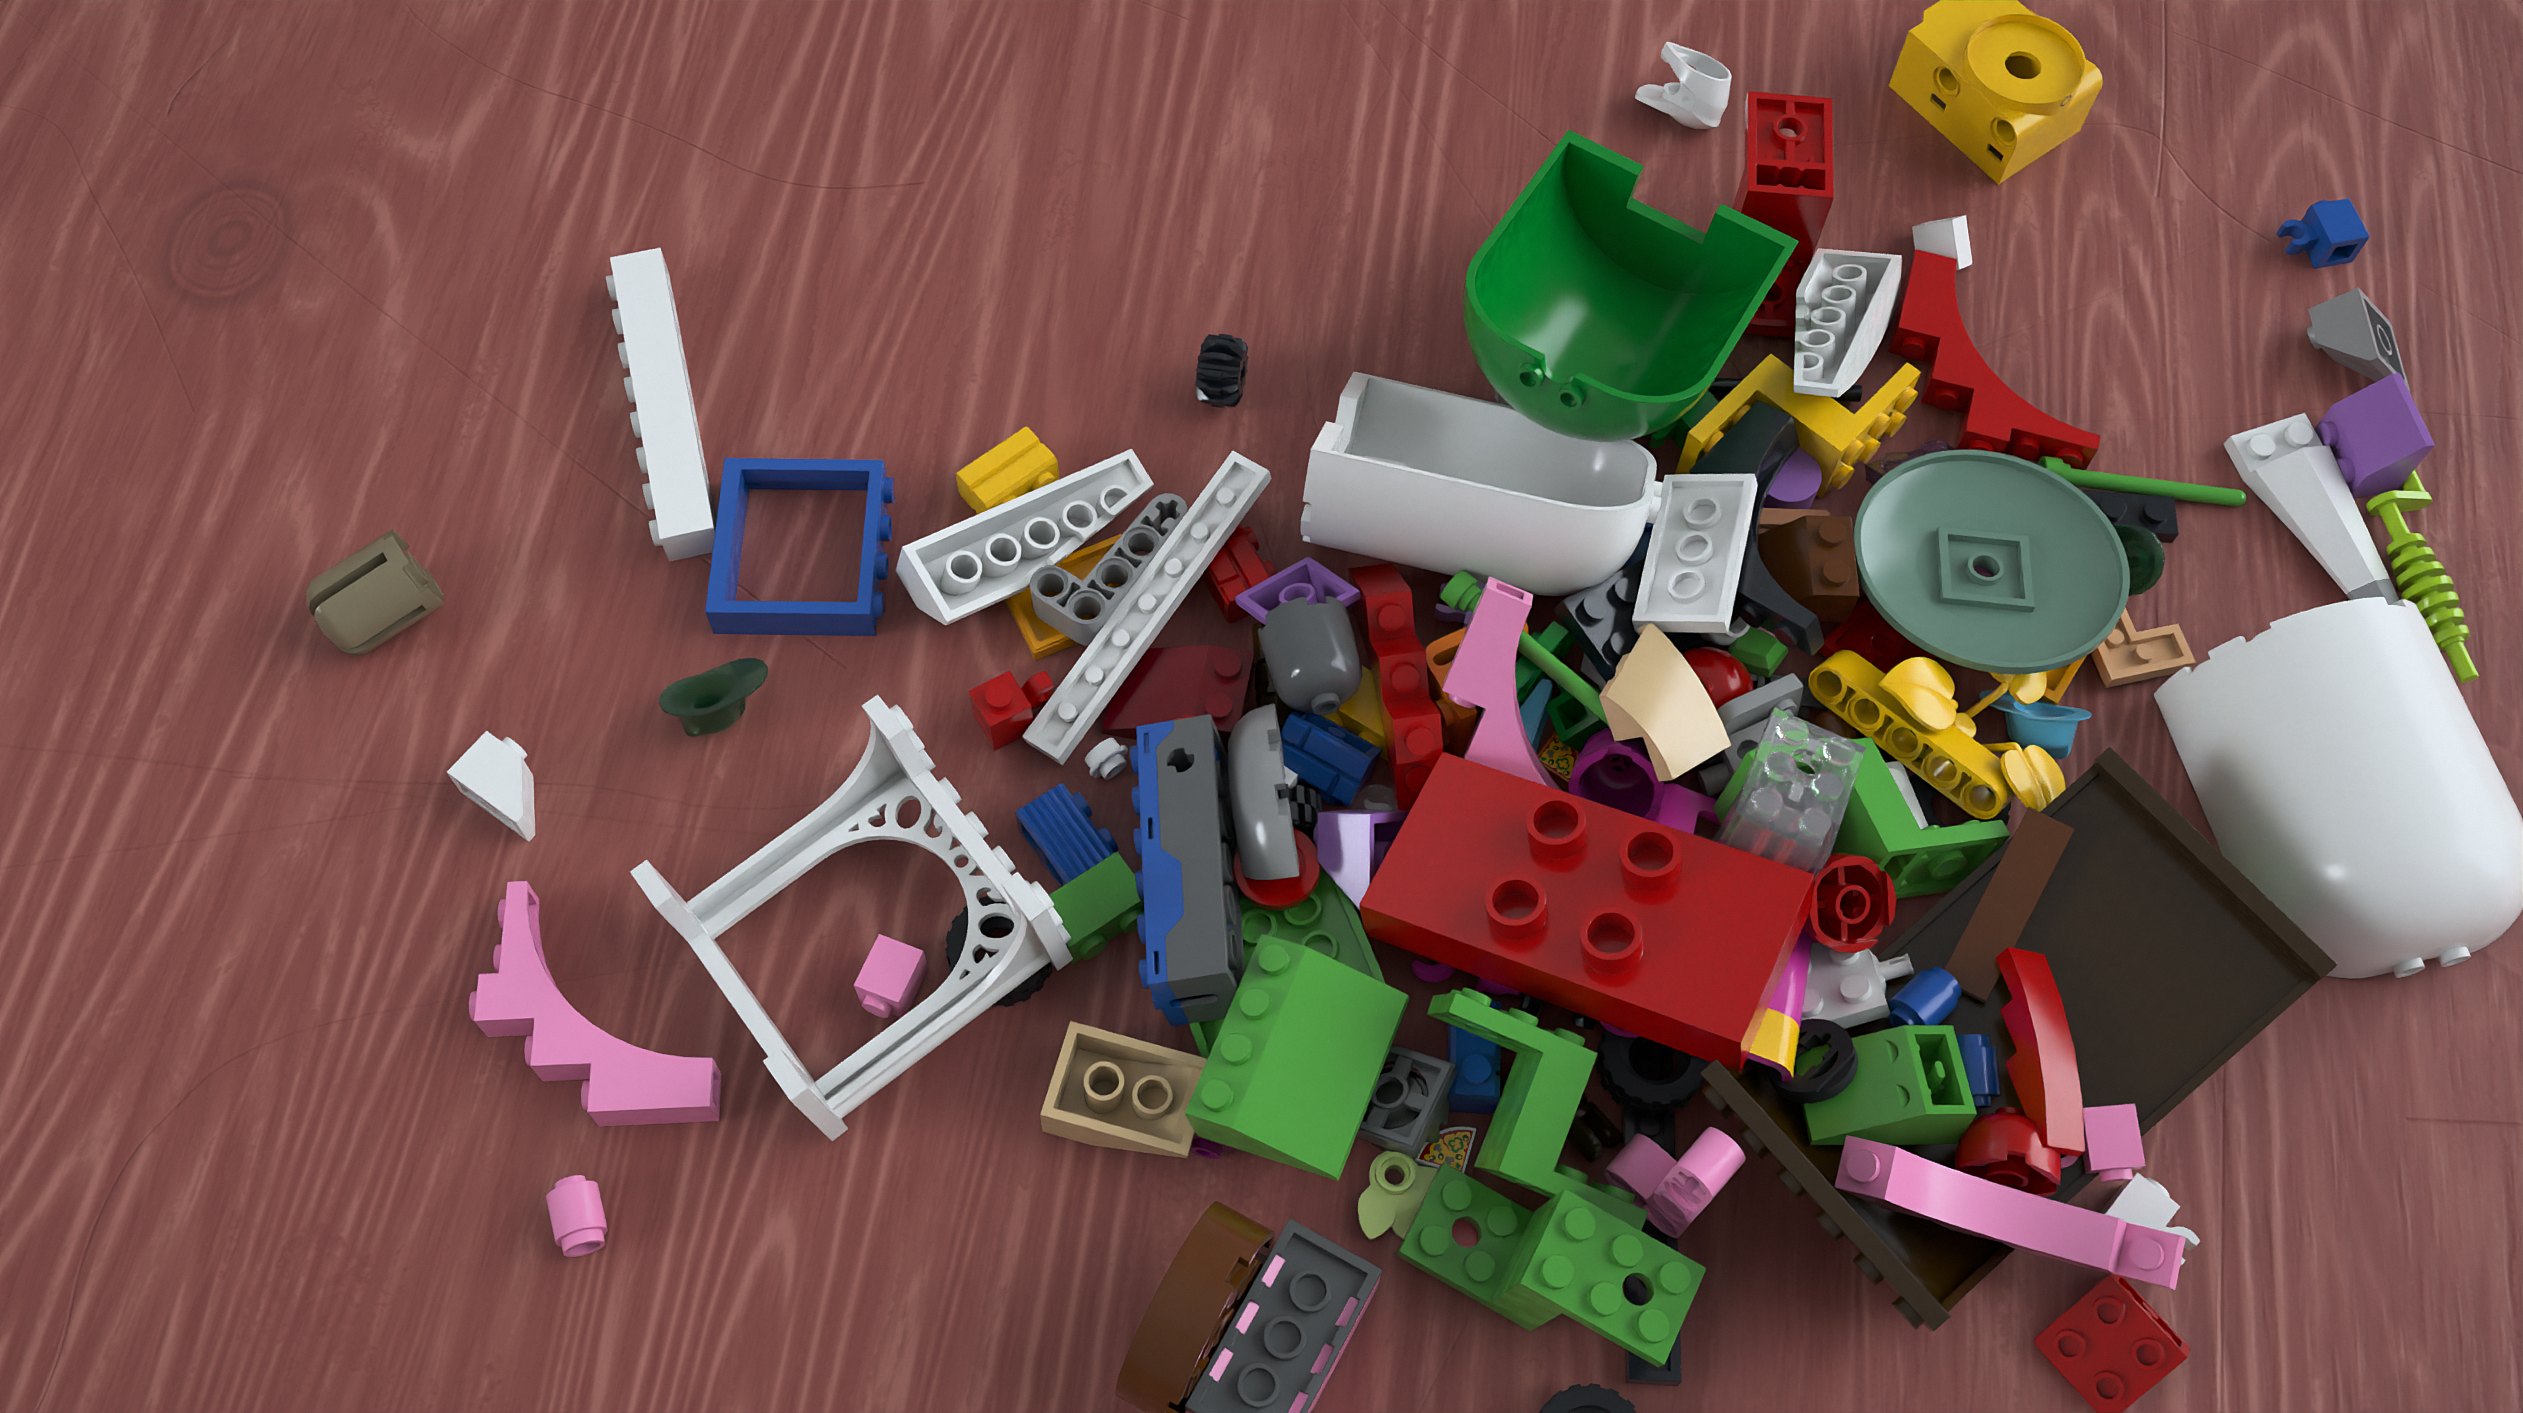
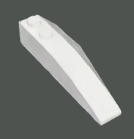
[1794,248,1902,397]
[896,449,1154,626]

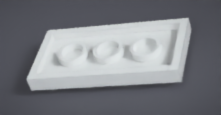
[1632,474,1758,633]

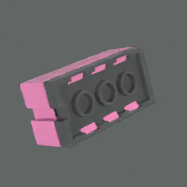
[1185,1218,1382,1413]

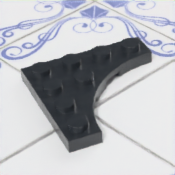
[1554,557,1672,684]

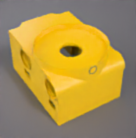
[1889,0,2103,185]

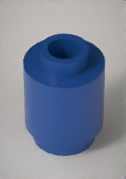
[1887,967,1962,1028]
[1956,1034,2001,1109]

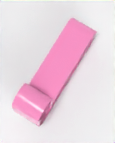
[1603,1127,1746,1238]

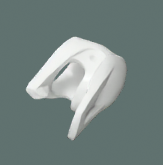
[1635,42,1731,129]

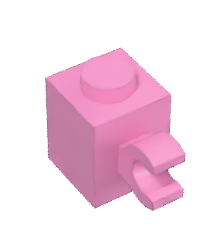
[2061,1103,2146,1182]

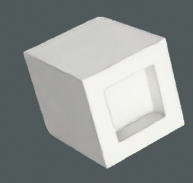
[1912,215,1972,270]

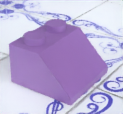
[2315,373,2435,499]
[1313,809,1410,910]

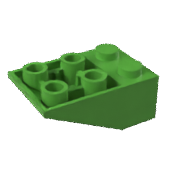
[1794,1025,1977,1145]

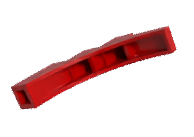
[1888,249,2100,470]
[1348,563,1443,810]

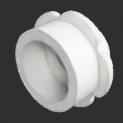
[1084,738,1128,780]

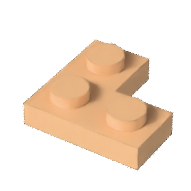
[2091,608,2196,688]

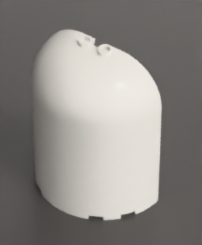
[1300,372,1663,596]
[2154,597,2523,979]

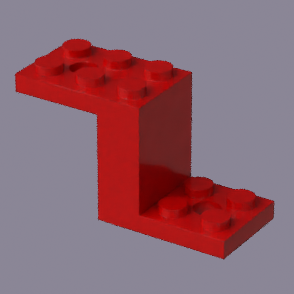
[1732,91,1834,338]

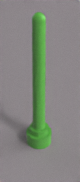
[2037,456,2246,507]
[1440,570,1609,726]

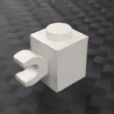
[2099,1172,2200,1266]

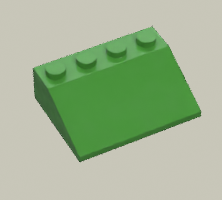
[1185,934,1409,1181]

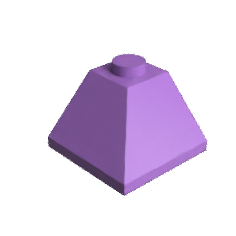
[1235,556,1361,625]

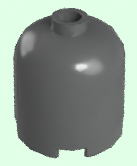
[1258,596,1362,715]

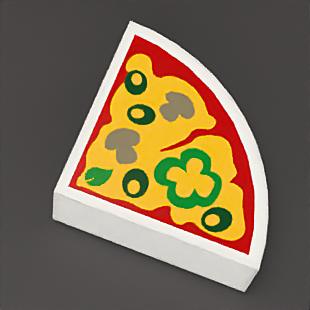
[1415,1126,1476,1173]

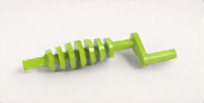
[2366,470,2479,683]

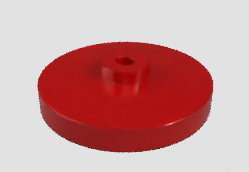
[1233,828,1321,910]

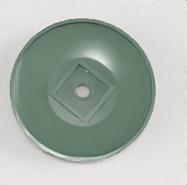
[1853,449,2130,674]

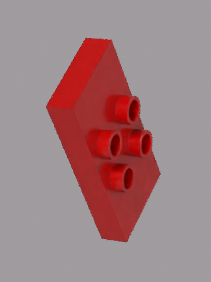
[1359,752,1814,1072]

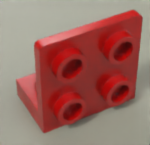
[2034,1273,2190,1413]

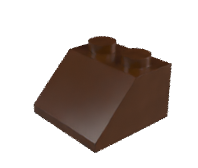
[1758,515,1860,623]

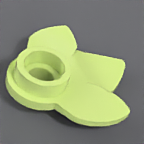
[1357,1151,1438,1240]

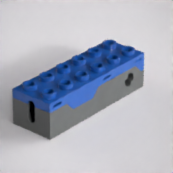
[1130,714,1245,1027]

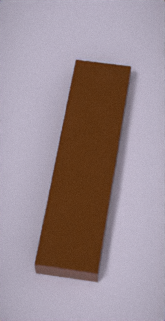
[1944,807,2075,1003]

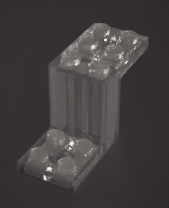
[1712,707,1866,880]

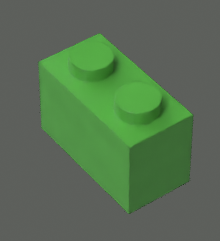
[1048,852,1144,964]

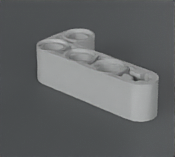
[1030,493,1188,646]

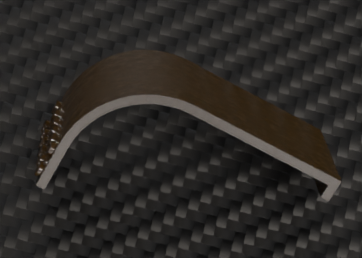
[1701,747,2338,1331]

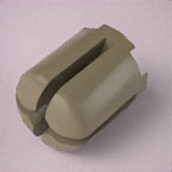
[306,529,445,656]

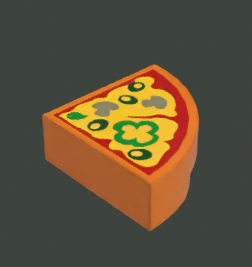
[1537,731,1578,790]

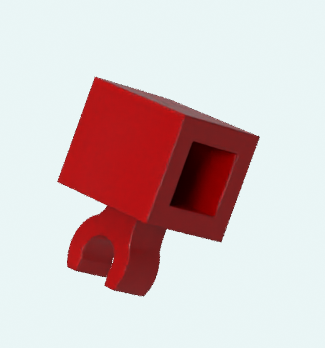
[969,670,1054,751]

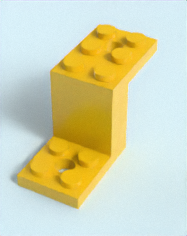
[1675,353,1921,499]

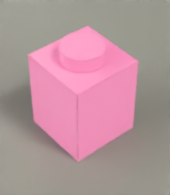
[854,934,929,1018]

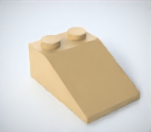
[1040,1021,1207,1158]

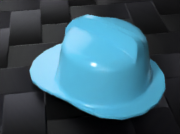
[1979,690,2092,759]

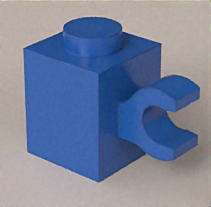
[2276,198,2370,269]

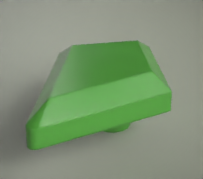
[1728,626,1788,678]

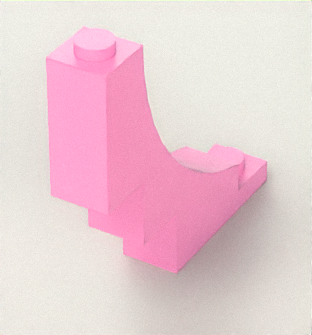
[1834,1135,2186,1290]

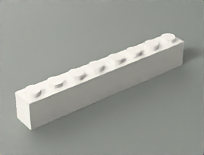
[606,248,716,562]

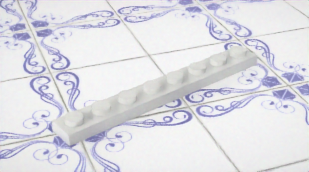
[1022,451,1272,766]

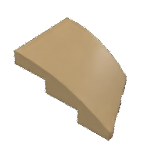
[1599,623,1731,782]

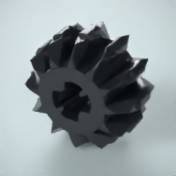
[1195,333,1249,408]

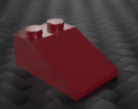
[1102,644,1255,754]

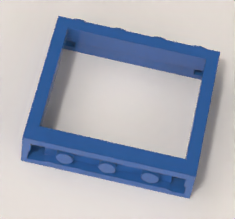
[705,458,895,636]

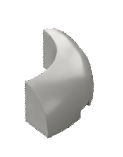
[1228,704,1299,880]

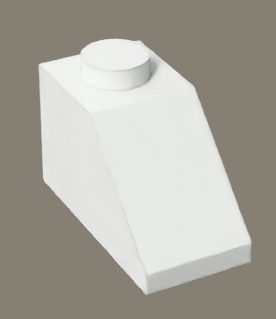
[447,731,535,842]

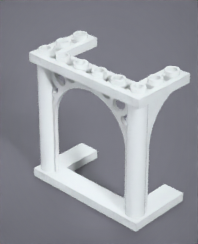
[630,694,1073,1141]

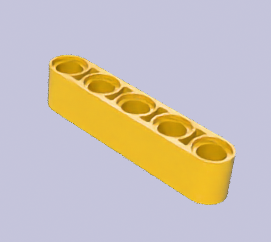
[1808,650,2017,820]

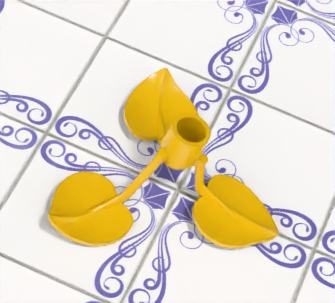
[1878,657,2065,812]

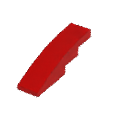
[1996,947,2085,1157]

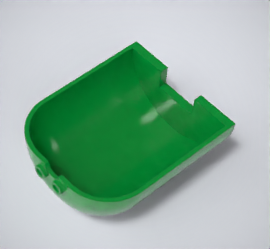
[1463,130,1799,442]

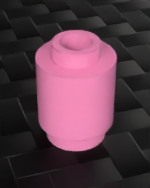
[546,1175,608,1257]

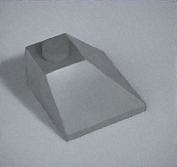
[2307,288,2410,392]

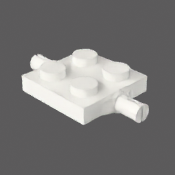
[1801,942,1914,1029]

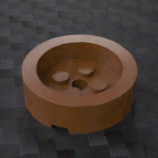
[1115,1201,1275,1413]

